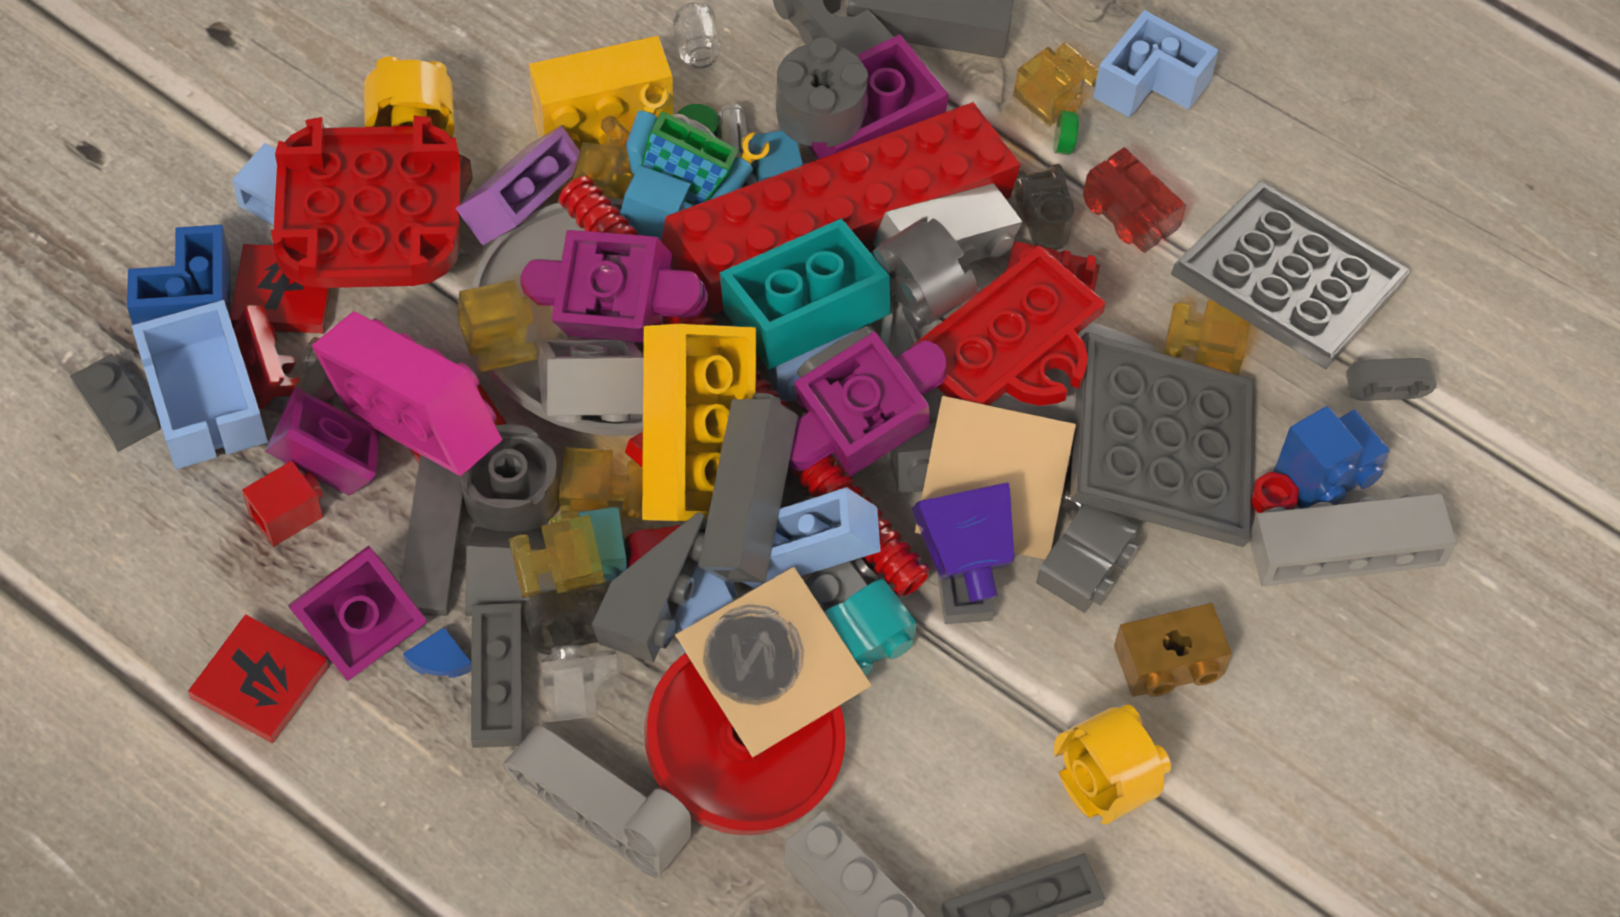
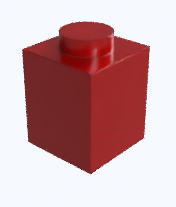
[242,460,323,547]

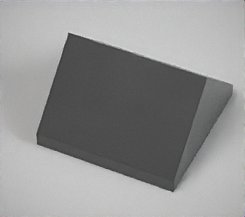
[465,526,571,621]

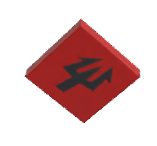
[230,244,331,334]
[188,614,329,744]

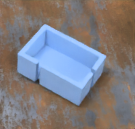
[132,300,268,470]

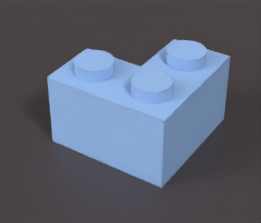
[1093,10,1219,118]

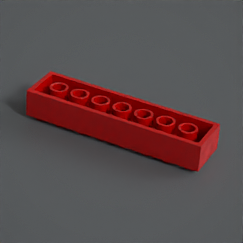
[661,102,1021,316]

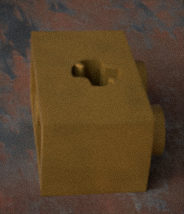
[1114,603,1232,697]

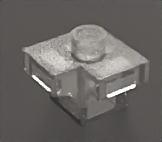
[541,645,619,722]

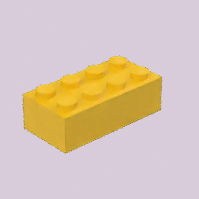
[642,324,756,521]

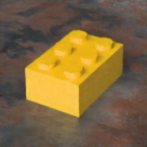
[528,36,673,151]

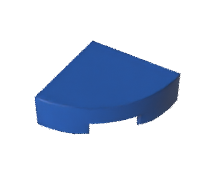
[403,627,471,678]

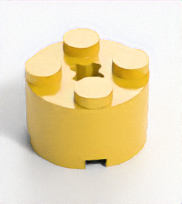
[363,56,455,138]
[1054,704,1171,825]

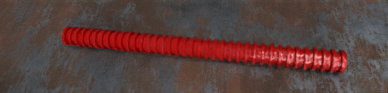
[559,176,931,597]

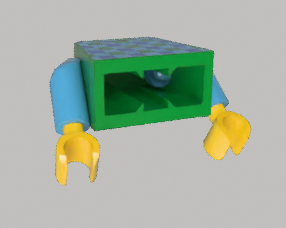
[626,83,769,206]

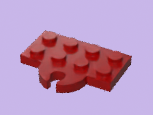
[908,245,1106,406]

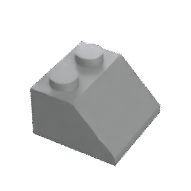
[537,338,644,423]

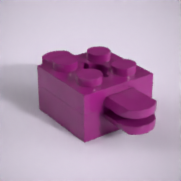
[520,230,708,343]
[788,331,946,477]

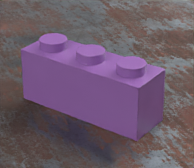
[455,125,587,246]

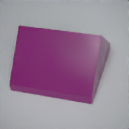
[265,387,380,496]
[288,545,428,681]

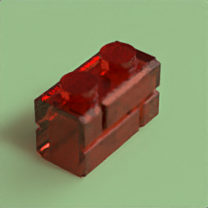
[1083,147,1187,253]

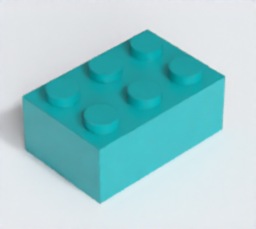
[720,218,891,370]

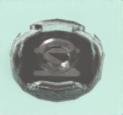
[703,604,804,705]

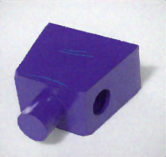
[912,482,1014,603]

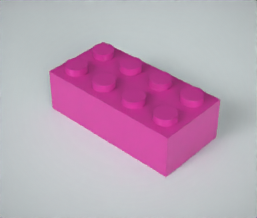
[311,311,502,476]

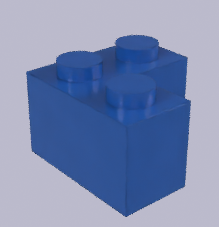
[127,224,230,325]
[1274,406,1390,509]

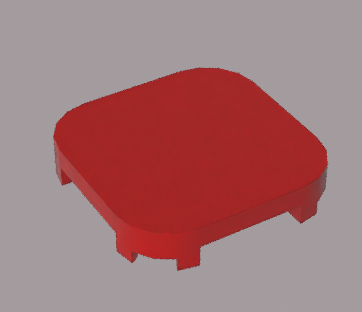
[271,115,461,288]

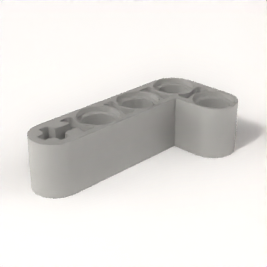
[503,725,691,878]

